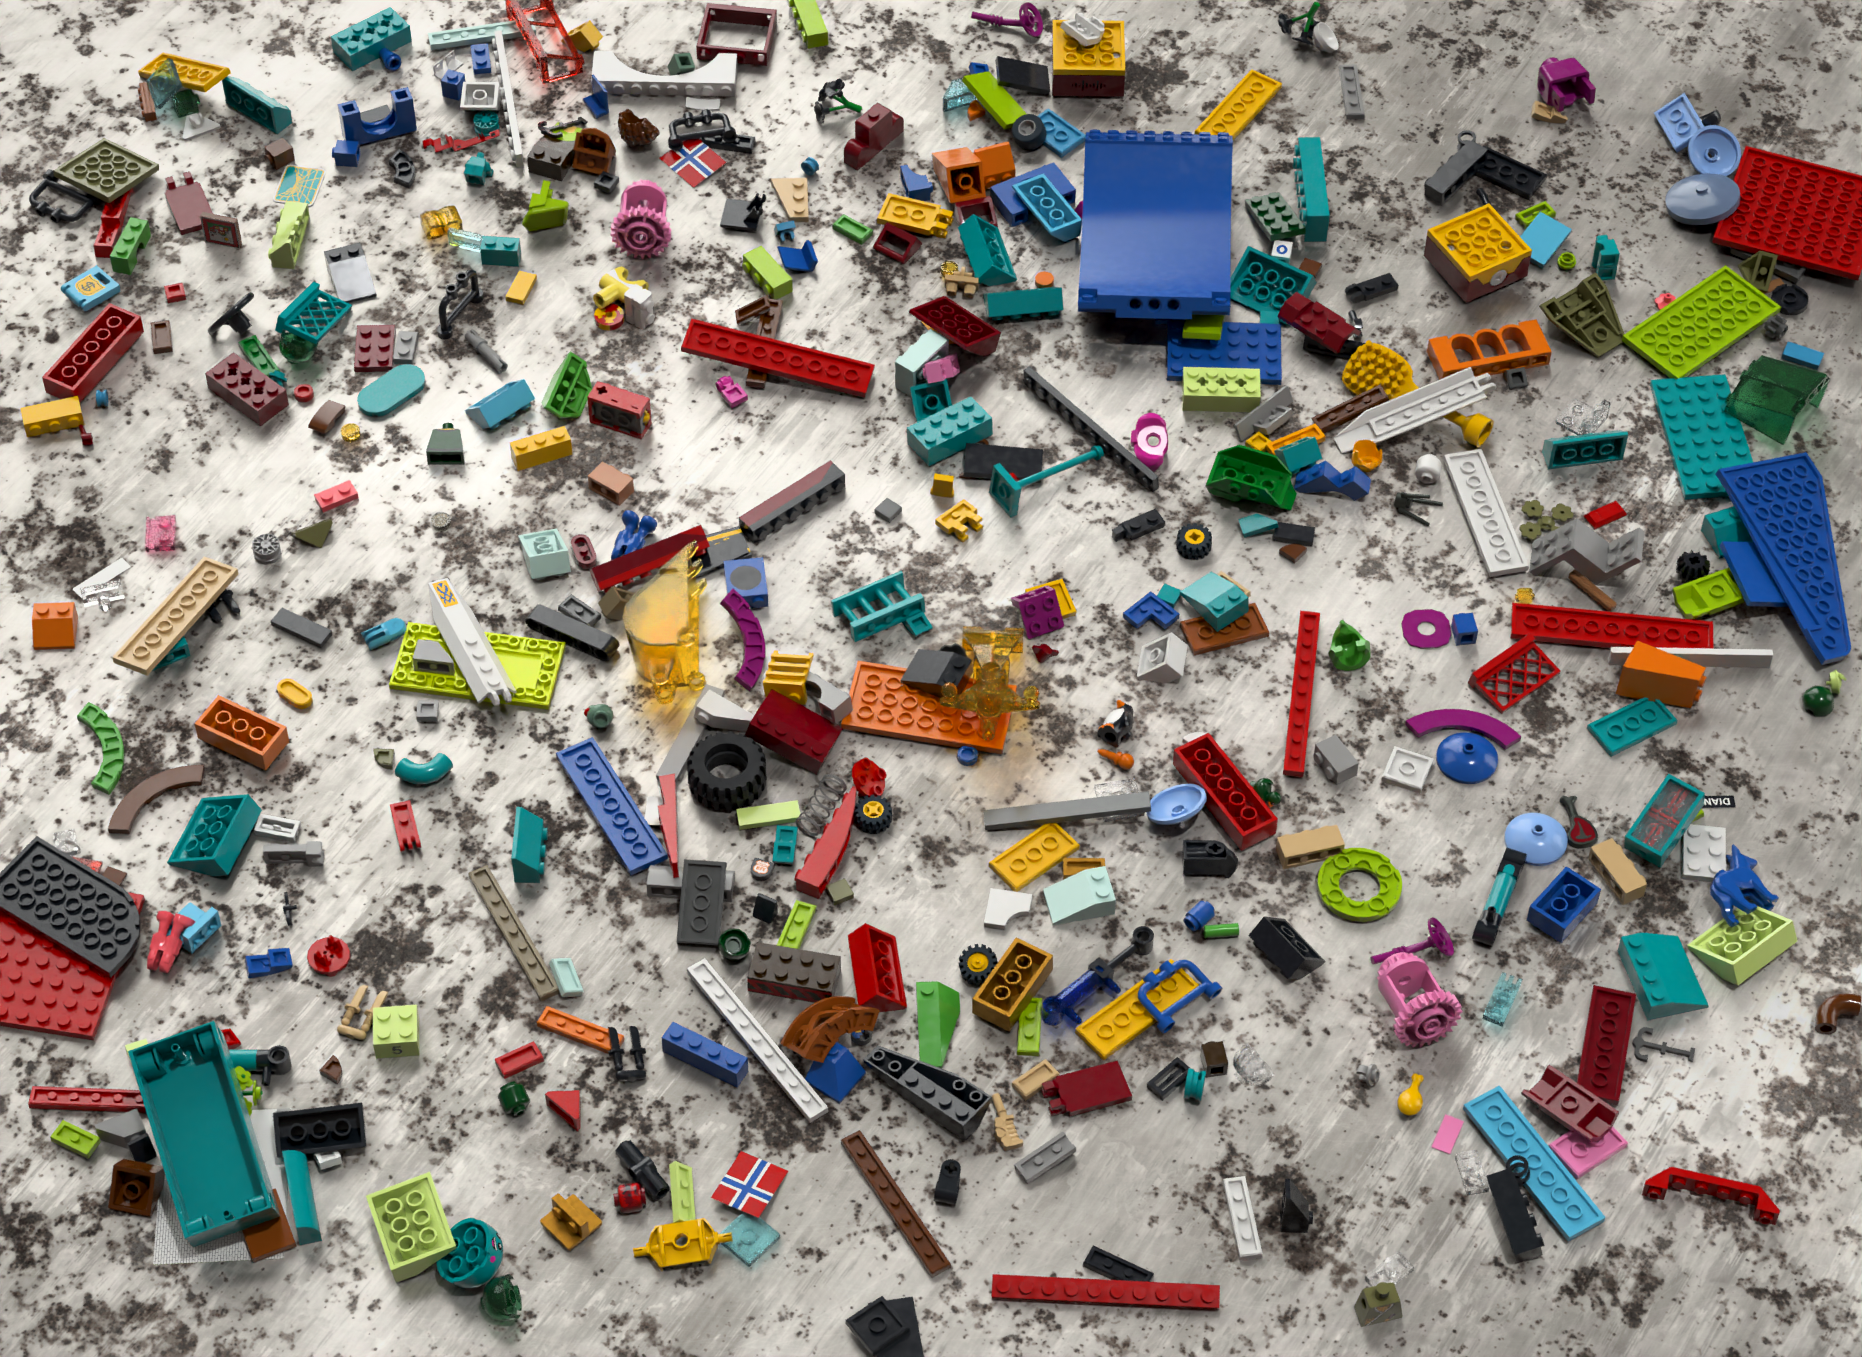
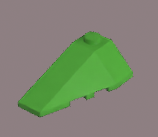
[916,981,960,1069]

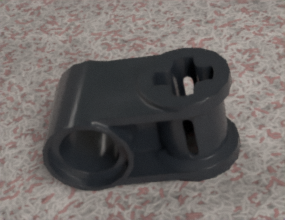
[934,1159,961,1205]

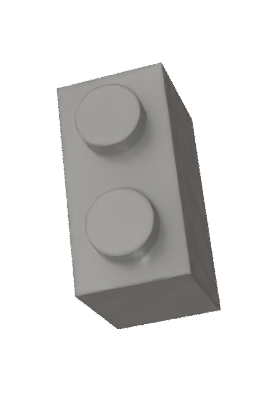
[1313,735,1359,785]

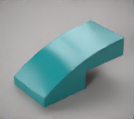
[902,612,933,637]
[772,825,798,864]

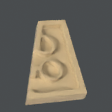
[771,178,809,222]

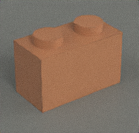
[588,462,634,506]

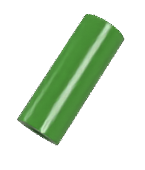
[1204,923,1239,938]

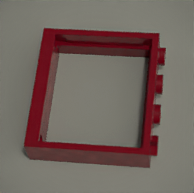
[696,3,777,66]

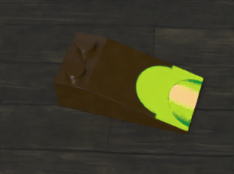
[527,122,582,182]

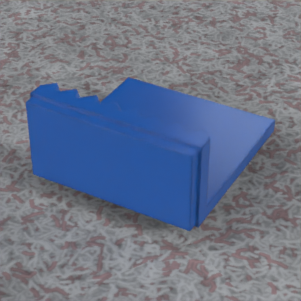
[583,74,609,119]
[777,240,818,272]

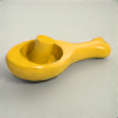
[1397,1073,1424,1116]

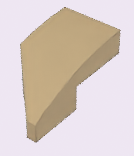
[1531,100,1568,124]

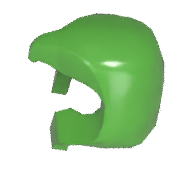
[1328,620,1371,671]

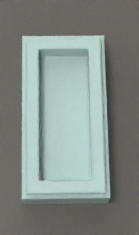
[549,958,584,997]

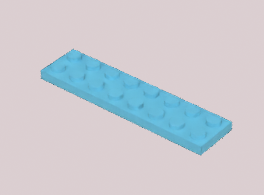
[1463,1085,1606,1242]

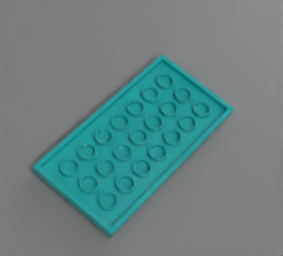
[1650,374,1753,500]

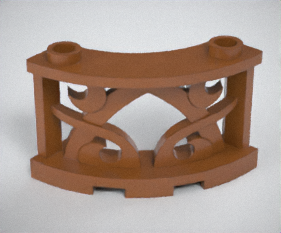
[781,996,880,1063]

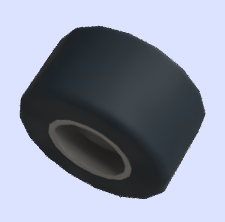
[1012,114,1047,150]

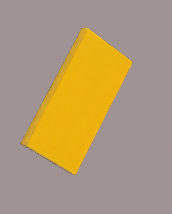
[989,823,1080,892]

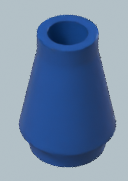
[379,48,401,71]

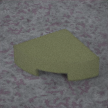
[373,748,395,770]

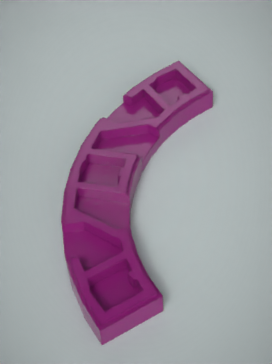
[720,589,765,692]
[1405,709,1521,750]

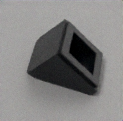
[753,893,778,924]
[127,1133,157,1163]

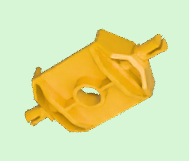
[633,1218,733,1272]

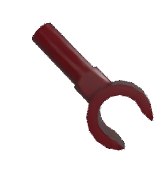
[79,424,93,445]

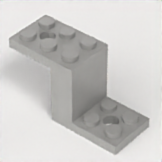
[1529,518,1645,585]

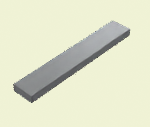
[656,684,725,783]

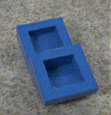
[245,948,293,978]

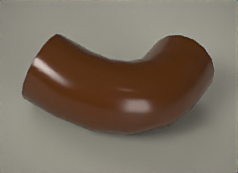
[1815,993,1861,1034]

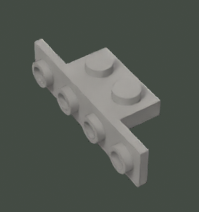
[1234,386,1294,442]

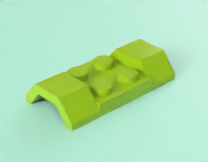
[1672,568,1744,619]

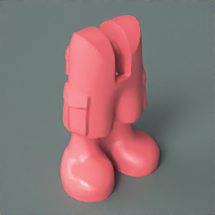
[147,911,195,974]

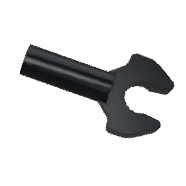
[1348,310,1363,337]

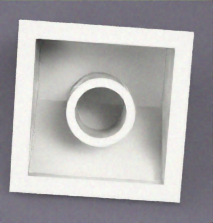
[460,82,501,110]
[1137,632,1188,683]

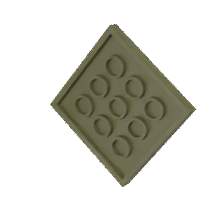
[53,138,159,203]

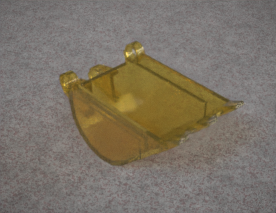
[622,540,707,704]

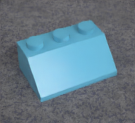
[464,379,535,429]

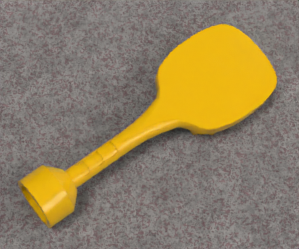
[1342,340,1494,447]

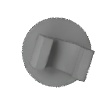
[1356,1064,1380,1086]

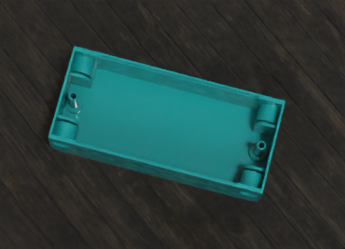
[128,1021,280,1247]

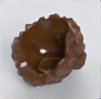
[618,109,660,147]

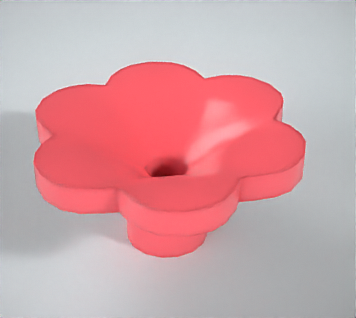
[1655,293,1676,310]

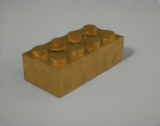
[972,937,1053,1032]

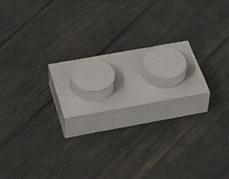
[393,331,418,365]

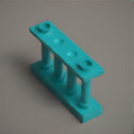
[831,571,926,642]

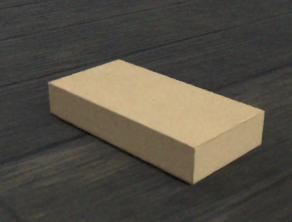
[1012,1059,1060,1101]

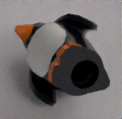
[1097,700,1134,748]

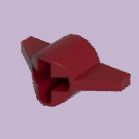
[1032,644,1059,663]

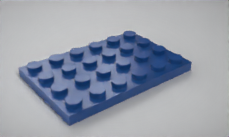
[1167,320,1282,385]

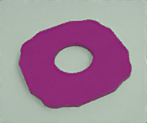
[1401,609,1451,649]

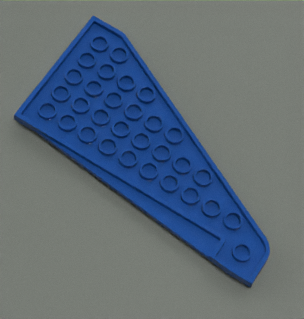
[1715,452,1851,665]

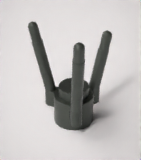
[1394,492,1443,526]

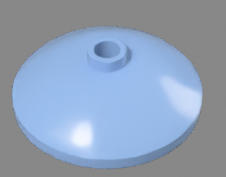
[1688,125,1741,176]
[1146,784,1207,825]
[1504,813,1568,866]

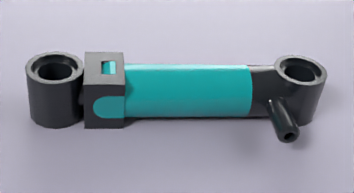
[1472,847,1527,946]
[229,1045,292,1086]

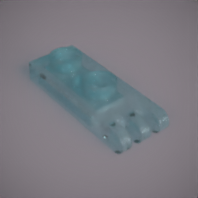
[1483,972,1523,1027]

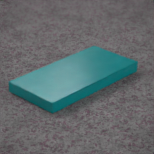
[1587,697,1678,757]

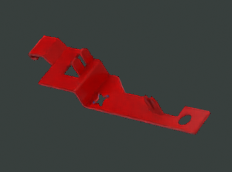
[422,129,500,153]

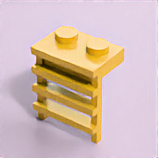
[763,650,814,705]

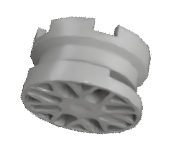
[252,533,282,565]

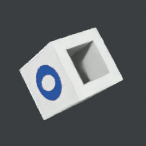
[1271,240,1293,265]

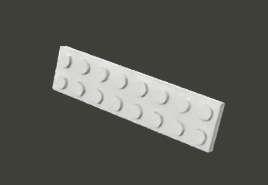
[1444,449,1529,577]

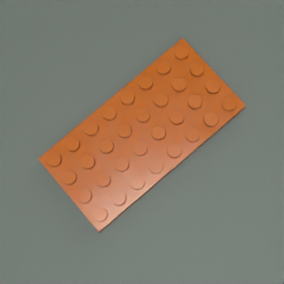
[841,661,1017,754]

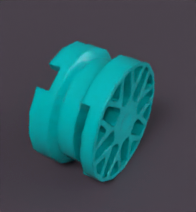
[473,110,500,137]
[1184,1068,1206,1101]

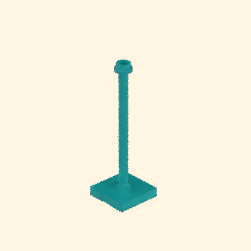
[989,446,1104,518]

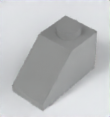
[412,639,455,675]
[95,1109,146,1149]

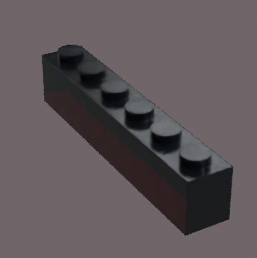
[739,460,845,544]

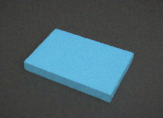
[1520,212,1572,269]

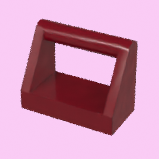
[955,196,998,227]
[873,222,922,264]

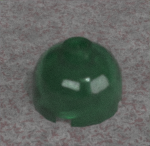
[279,330,318,364]
[480,1274,522,1322]

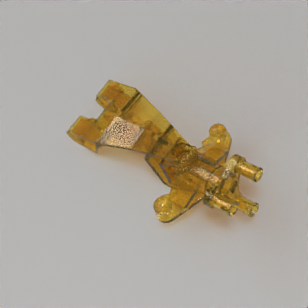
[940,626,1040,741]

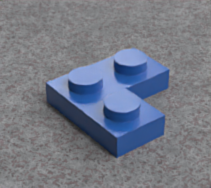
[1123,591,1180,629]

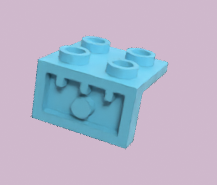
[167,902,222,953]

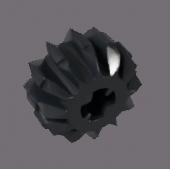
[1676,550,1710,582]

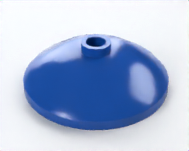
[1436,732,1498,784]

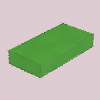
[832,214,873,245]

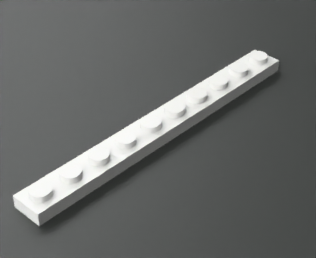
[492,30,524,168]
[687,958,828,1123]

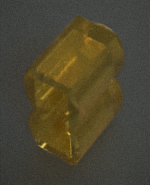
[420,206,463,239]

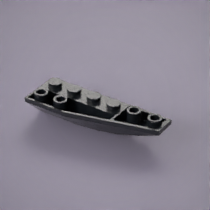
[863,1045,992,1141]

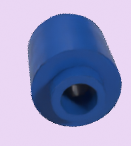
[1183,901,1215,931]

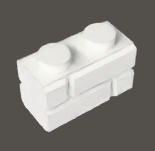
[624,284,655,329]

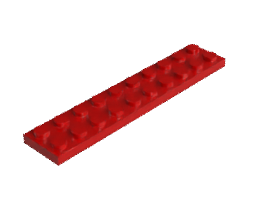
[681,318,875,398]
[1510,602,1714,649]

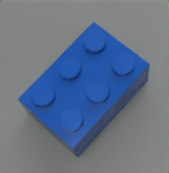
[1527,866,1601,943]

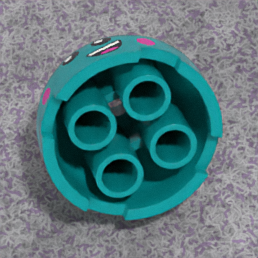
[437,1218,504,1289]

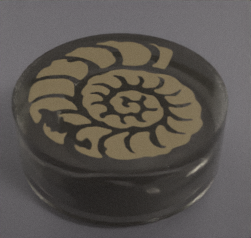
[431,512,451,532]

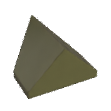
[1737,251,1778,292]

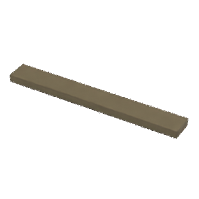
[468,865,560,1001]

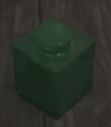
[170,89,200,118]

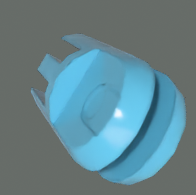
[361,618,406,651]

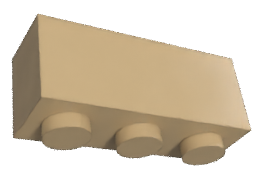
[1276,825,1345,869]
[1588,838,1647,905]

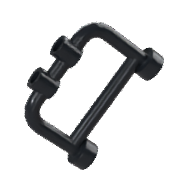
[668,109,737,151]
[29,169,102,223]
[437,269,484,340]

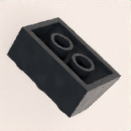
[1248,916,1326,980]

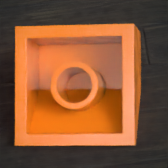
[974,141,1016,190]
[32,602,78,650]

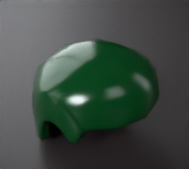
[1802,685,1834,717]
[718,928,751,960]

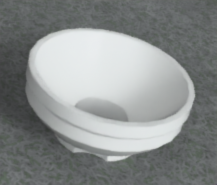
[1312,22,1339,53]

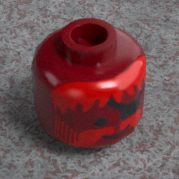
[613,1183,646,1214]

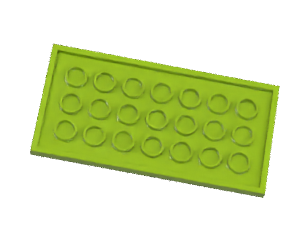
[1622,265,1781,380]

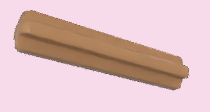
[1568,569,1617,612]

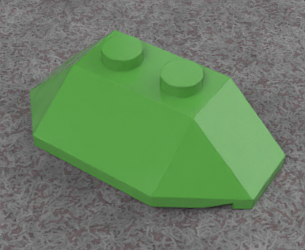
[541,351,592,418]

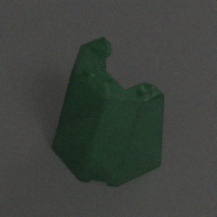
[1724,355,1831,445]

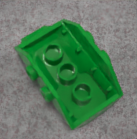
[1205,445,1297,510]

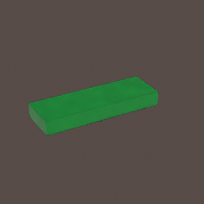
[238,335,280,378]

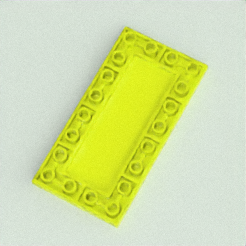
[389,622,566,710]

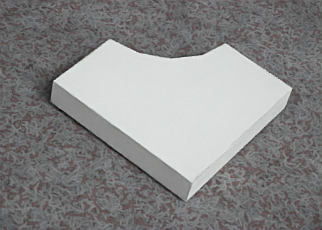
[984,888,1032,930]

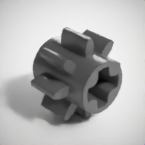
[1764,315,1788,339]

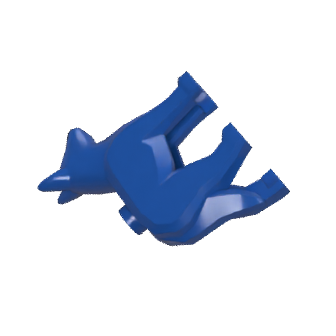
[1710,844,1779,927]

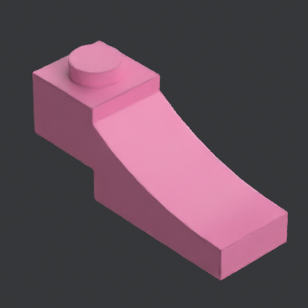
[923,353,960,383]

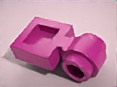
[715,376,748,408]

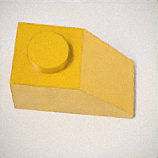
[561,20,603,52]

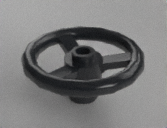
[208,292,254,335]

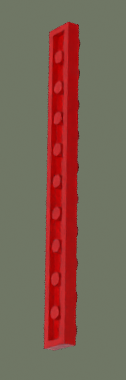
[1283,610,1320,777]
[992,1274,1220,1309]

